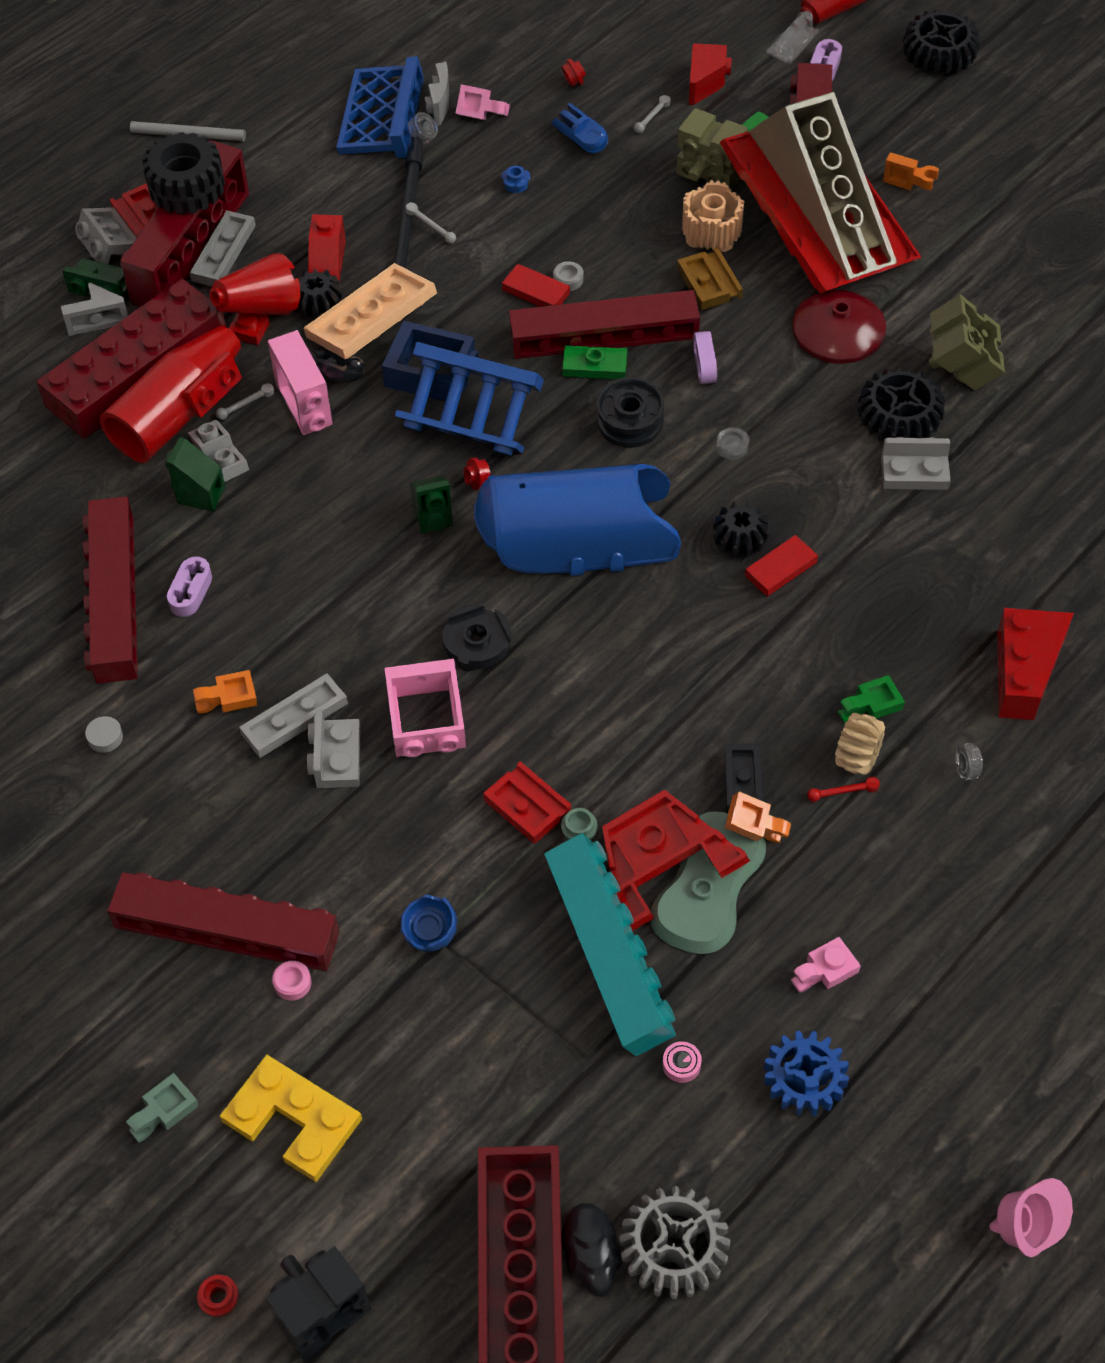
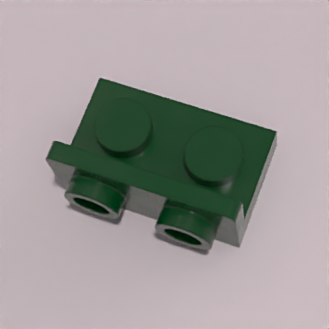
[63,258,129,302]

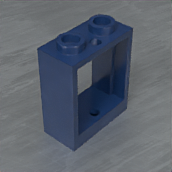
[382,321,479,402]

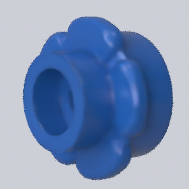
[501,165,530,193]

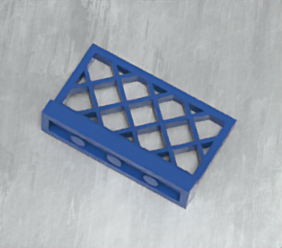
[336,56,424,158]

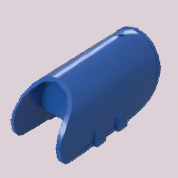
[474,464,681,577]

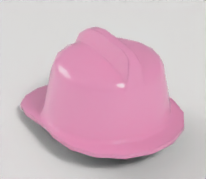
[990,1178,1073,1258]

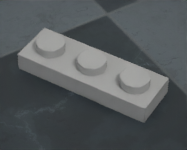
[190,210,256,286]
[239,673,348,758]

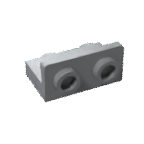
[75,208,136,264]
[881,437,951,490]
[307,710,360,788]

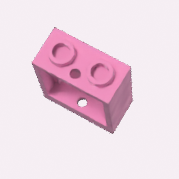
[268,330,333,435]
[385,659,466,757]

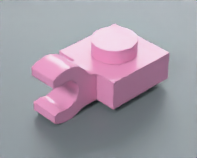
[455,85,510,120]
[791,937,861,993]

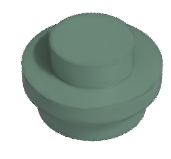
[561,808,597,840]

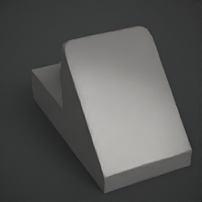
[61,283,128,336]

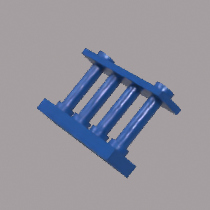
[395,342,544,456]

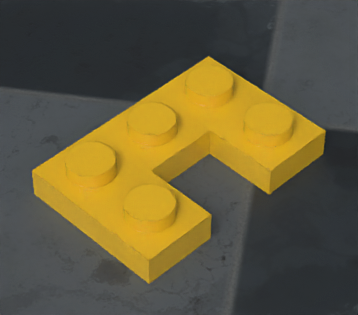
[220,1055,362,1182]

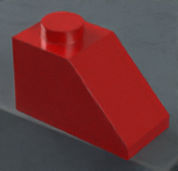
[689,44,732,105]
[308,214,346,282]

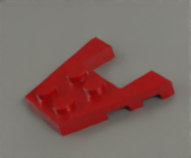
[602,790,750,931]

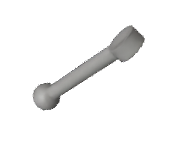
[634,95,671,134]
[405,203,456,244]
[216,383,274,420]

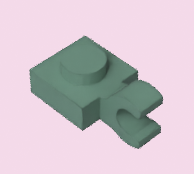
[126,1073,199,1143]

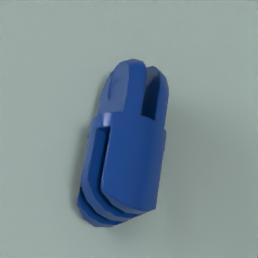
[552,103,608,154]

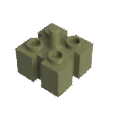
[676,108,748,190]
[929,294,1005,391]

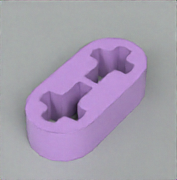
[810,39,842,81]
[693,331,717,384]
[167,557,212,617]

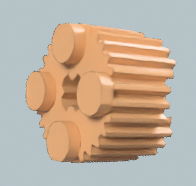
[682,180,744,252]

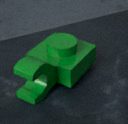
[838,675,905,724]

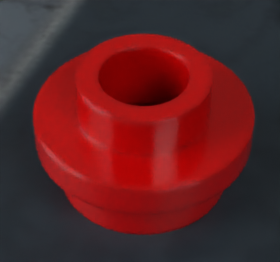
[561,58,586,87]
[463,457,491,491]
[197,1275,239,1317]

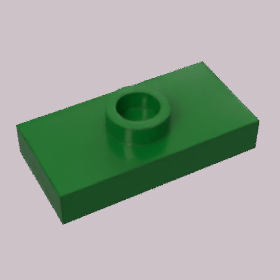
[563,346,627,379]

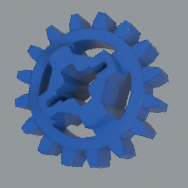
[764,1030,849,1116]

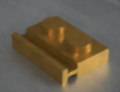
[677,248,743,310]

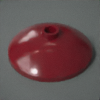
[792,290,886,364]

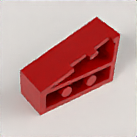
[997,608,1074,720]

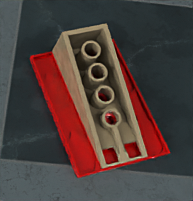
[719,92,922,294]

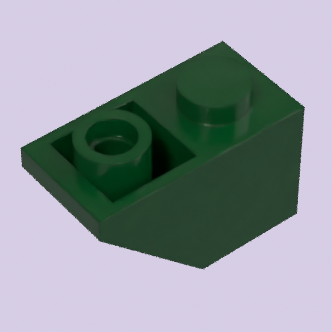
[165,437,226,512]
[410,476,453,533]

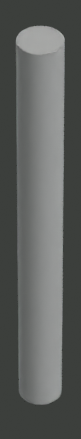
[130,121,246,142]

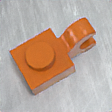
[883,152,939,190]
[193,670,257,714]
[725,791,791,843]

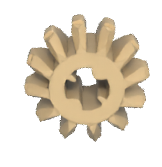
[835,713,885,775]

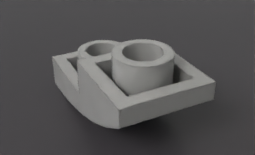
[425,62,449,126]
[188,419,249,482]

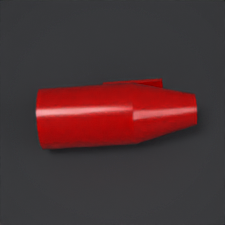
[100,326,243,463]

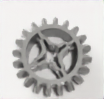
[619,1186,730,1300]

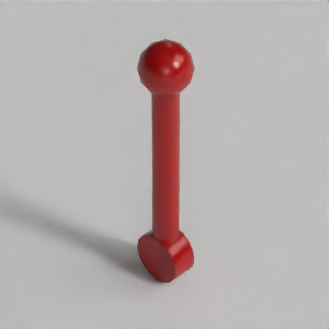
[807,777,880,802]

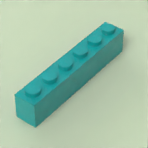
[544,833,676,1056]

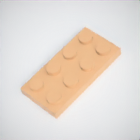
[304,263,437,360]

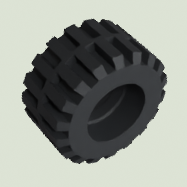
[142,132,225,214]

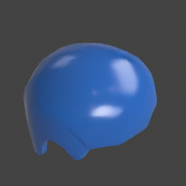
[401,894,457,952]

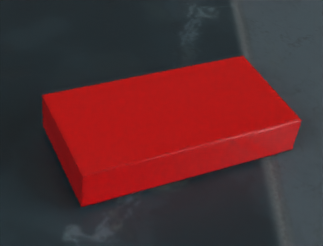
[502,264,570,307]
[745,535,818,597]

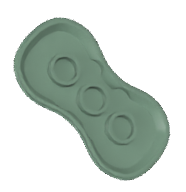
[650,811,766,954]

